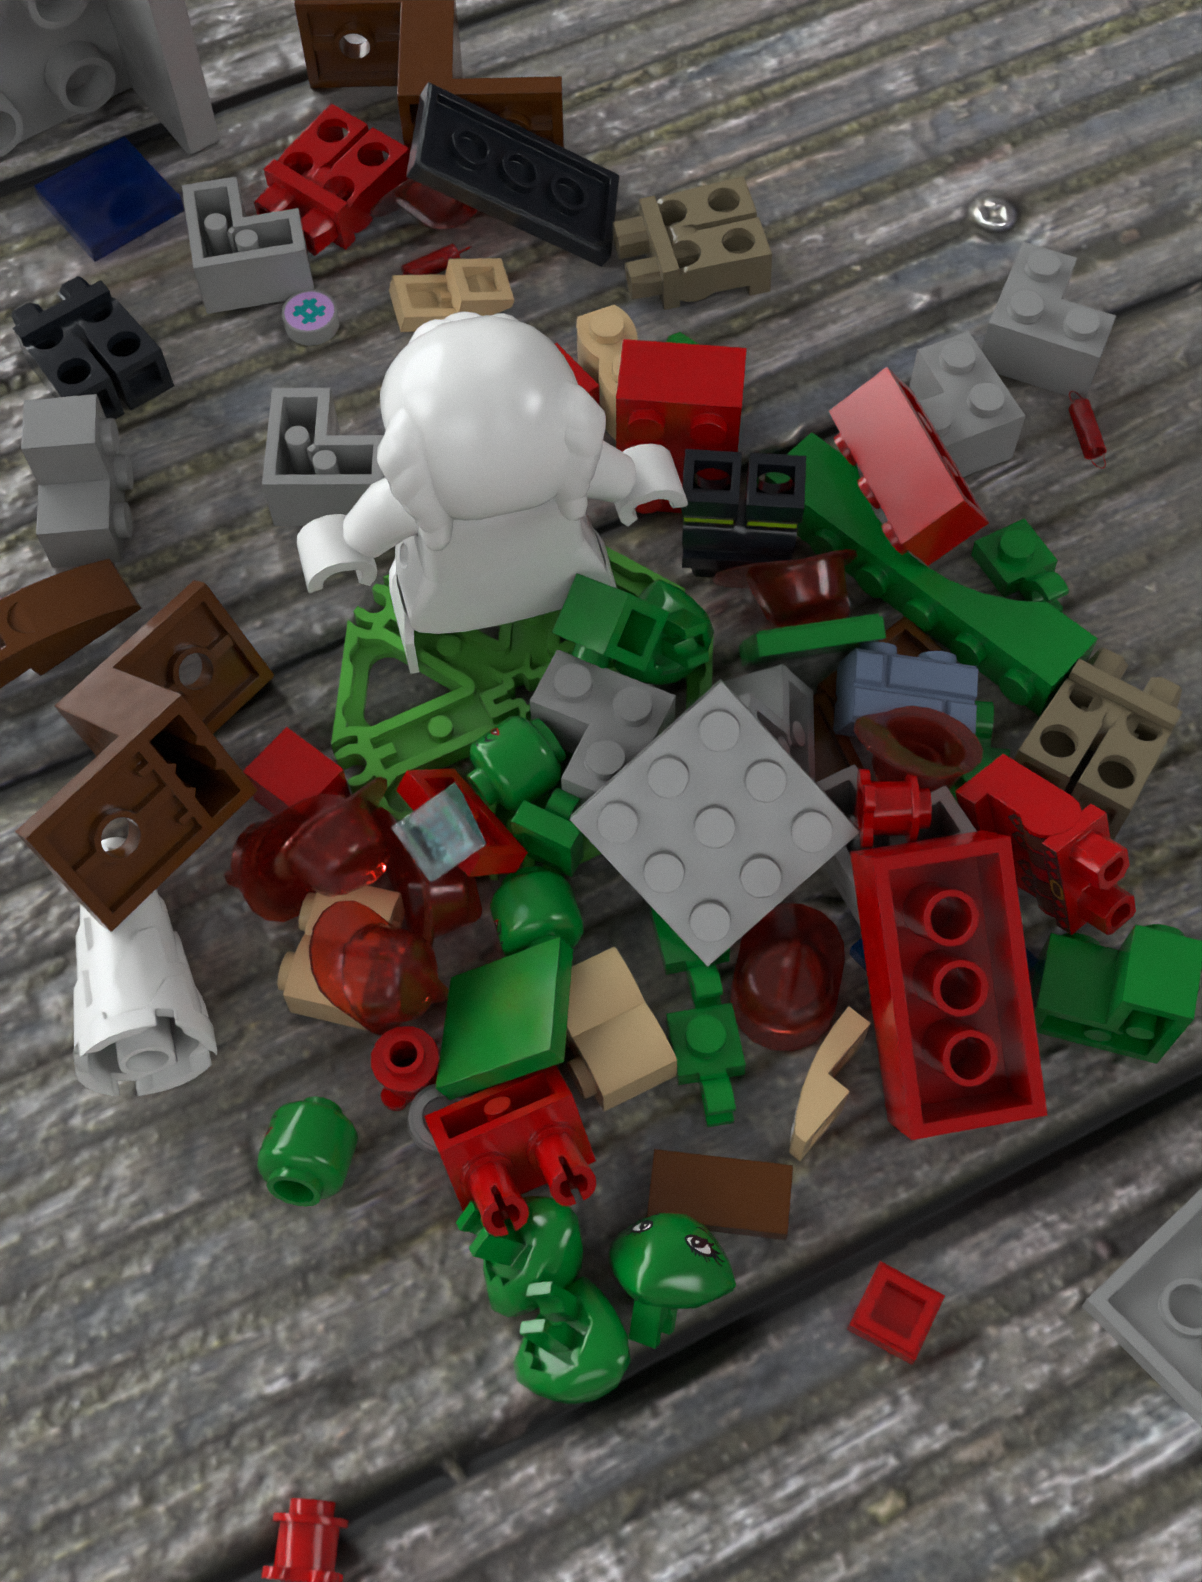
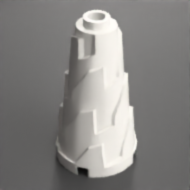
[73,837,217,1096]

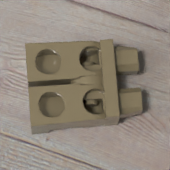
[613,176,772,310]
[1014,647,1183,839]

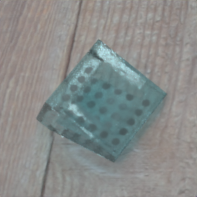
[391,782,486,883]

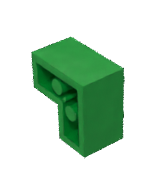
[1031,924,1202,1064]

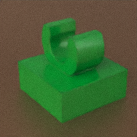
[511,788,584,877]

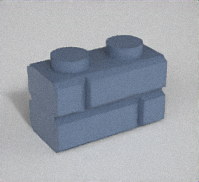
[833,642,978,750]

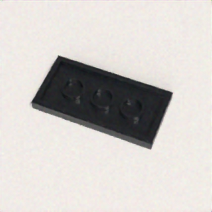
[406,82,620,267]

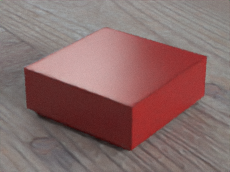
[847,1261,945,1365]

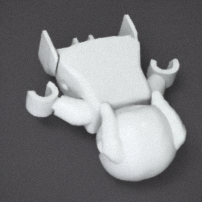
[297,311,688,674]

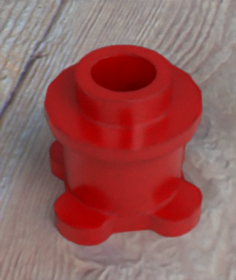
[855,769,932,848]
[371,1026,439,1111]
[261,1498,349,1582]

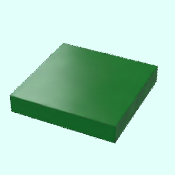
[739,613,886,666]
[436,937,573,1100]

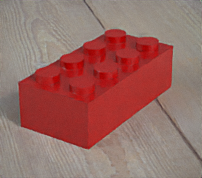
[850,830,1048,1140]

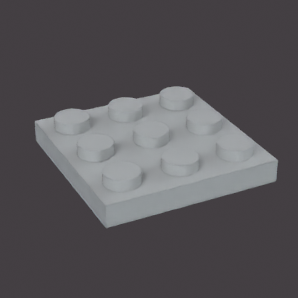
[570,679,860,967]

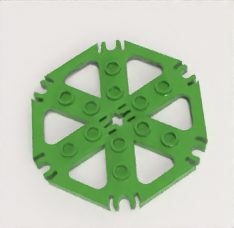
[331,546,713,880]

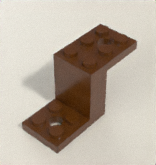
[294,0,564,151]
[15,580,275,932]

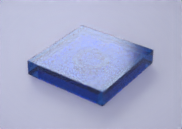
[34,136,185,262]

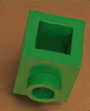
[552,573,670,672]

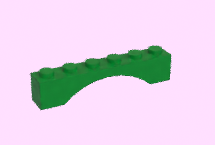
[764,432,1098,717]

